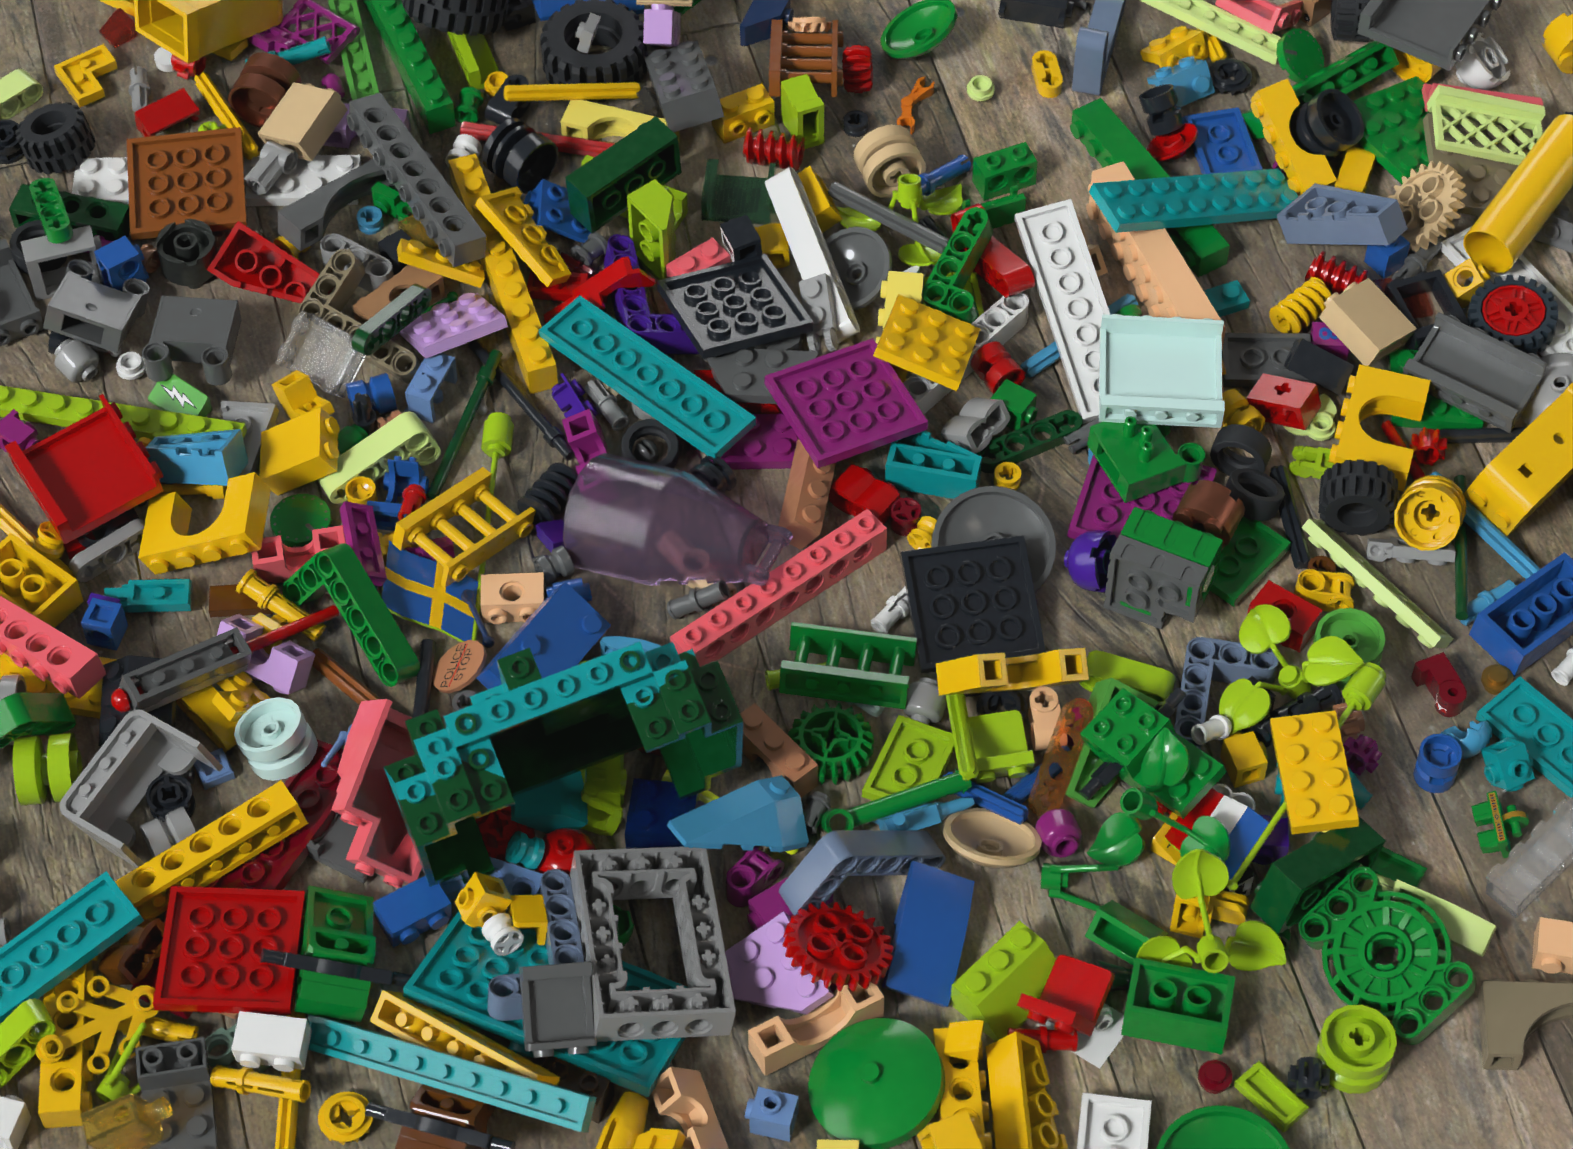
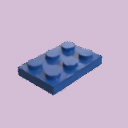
[1184,107,1262,174]

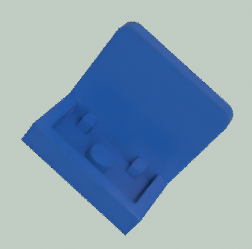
[524,179,591,243]

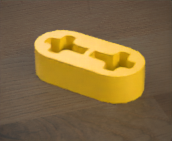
[1031,50,1063,98]

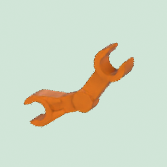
[896,76,935,135]

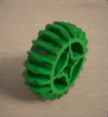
[788,701,874,785]

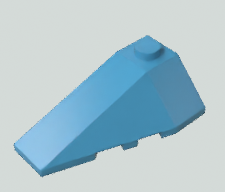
[667,775,809,852]

